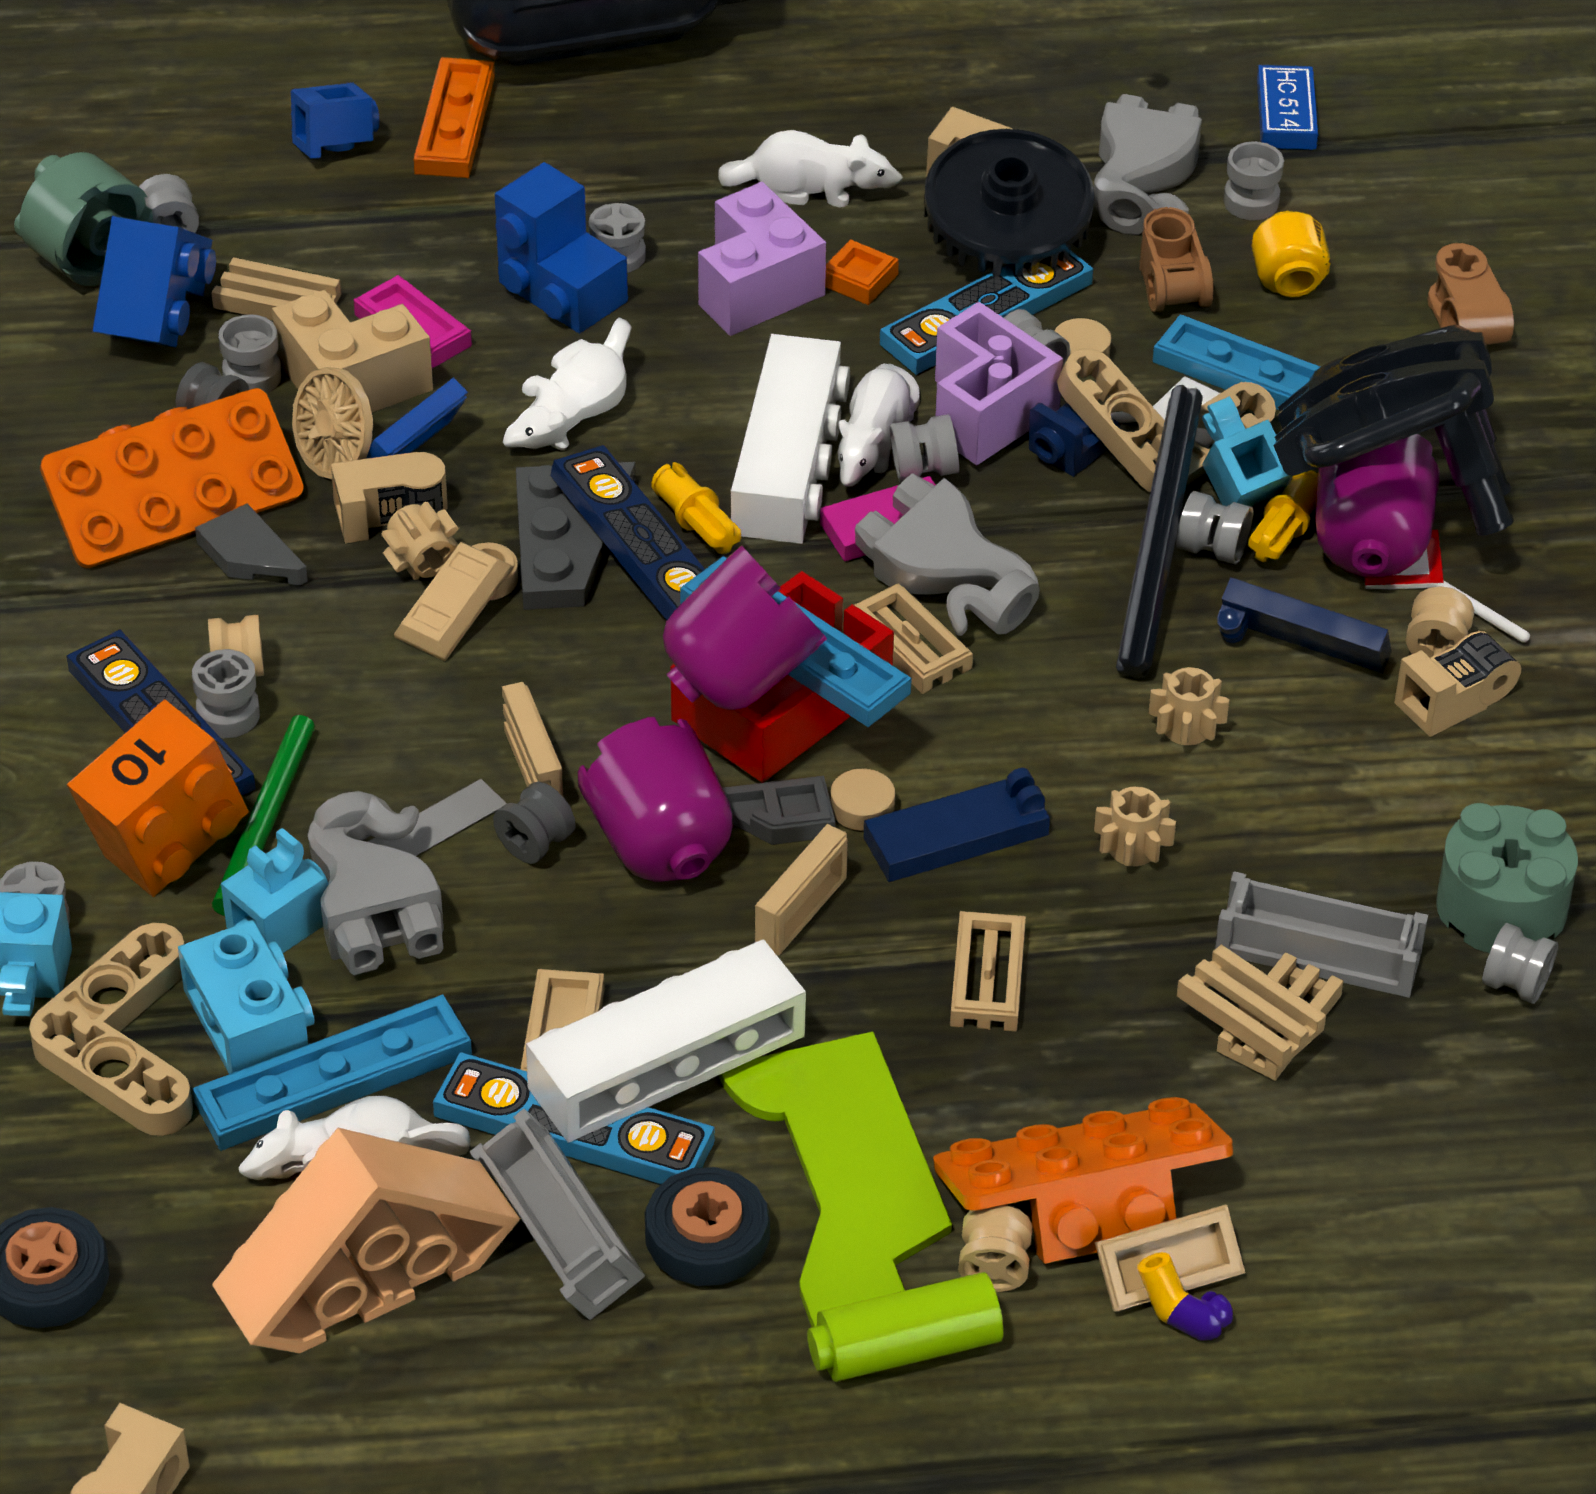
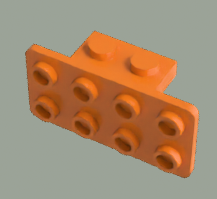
[40,388,304,568]
[933,1097,1234,1264]

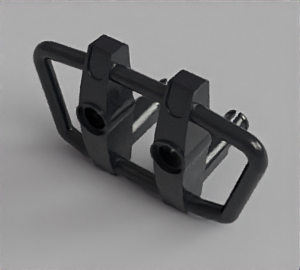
[1273,325,1514,536]

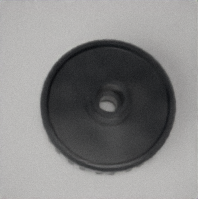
[924,129,1094,277]

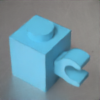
[1202,396,1292,507]
[221,828,328,953]
[0,892,72,1016]

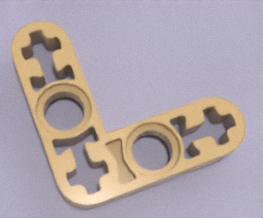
[1057,348,1276,492]
[29,923,193,1136]

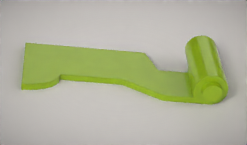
[718,1031,1003,1382]

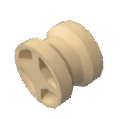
[1405,586,1475,657]
[208,615,264,677]
[958,1205,1033,1292]

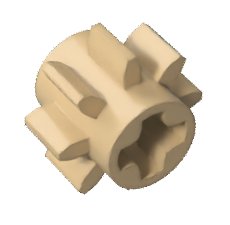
[381,502,459,580]
[1149,667,1229,745]
[1094,787,1176,866]

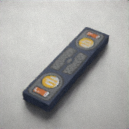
[550,445,705,620]
[66,629,256,796]

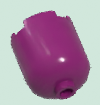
[1316,434,1440,578]
[663,545,827,710]
[578,717,732,882]

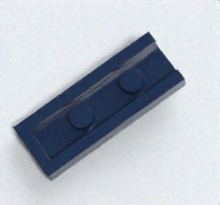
[1217,577,1392,673]
[864,768,1050,882]

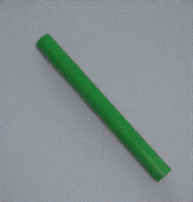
[212,715,315,916]

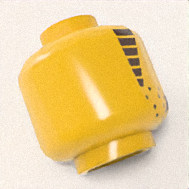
[1251,211,1331,297]

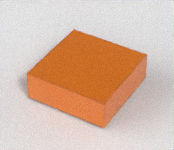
[825,239,899,305]

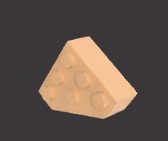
[212,1128,520,1354]

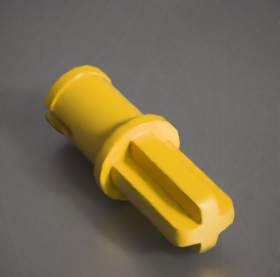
[651,462,741,554]
[1248,470,1318,562]

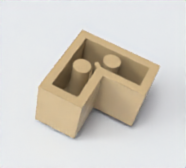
[272,289,433,413]

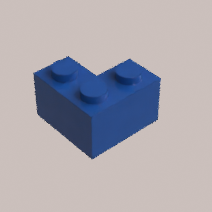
[495,162,628,334]
[93,216,216,348]

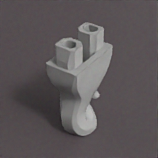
[1094,94,1202,235]
[855,473,1040,636]
[308,791,444,975]

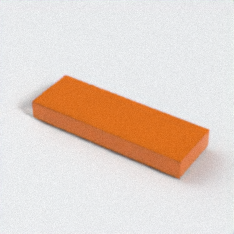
[414,57,495,178]

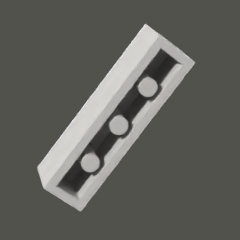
[731,334,850,544]
[526,939,806,1143]

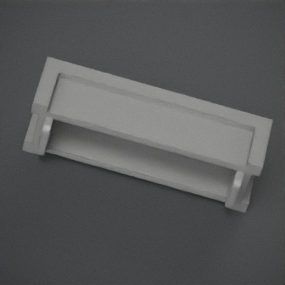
[1215,871,1428,998]
[470,1109,645,1320]

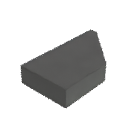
[195,504,308,585]
[723,776,835,845]

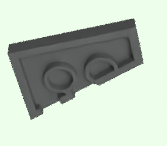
[516,462,636,610]

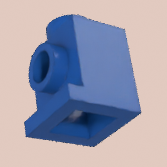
[291,82,379,159]

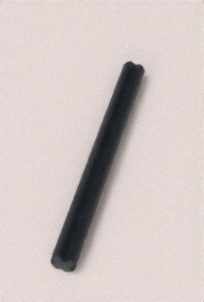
[1116,385,1203,680]

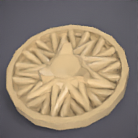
[292,367,373,479]

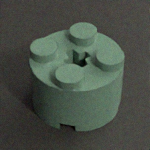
[14,152,153,286]
[1436,803,1578,953]

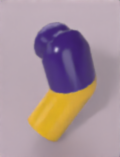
[1137,1252,1233,1340]

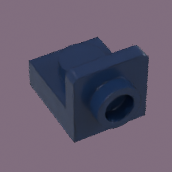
[1029,403,1120,477]

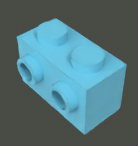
[178,920,315,1074]

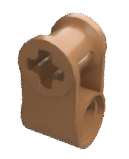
[1139,207,1213,312]
[1427,243,1514,345]

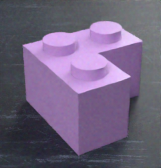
[698,182,826,336]
[935,302,1063,465]

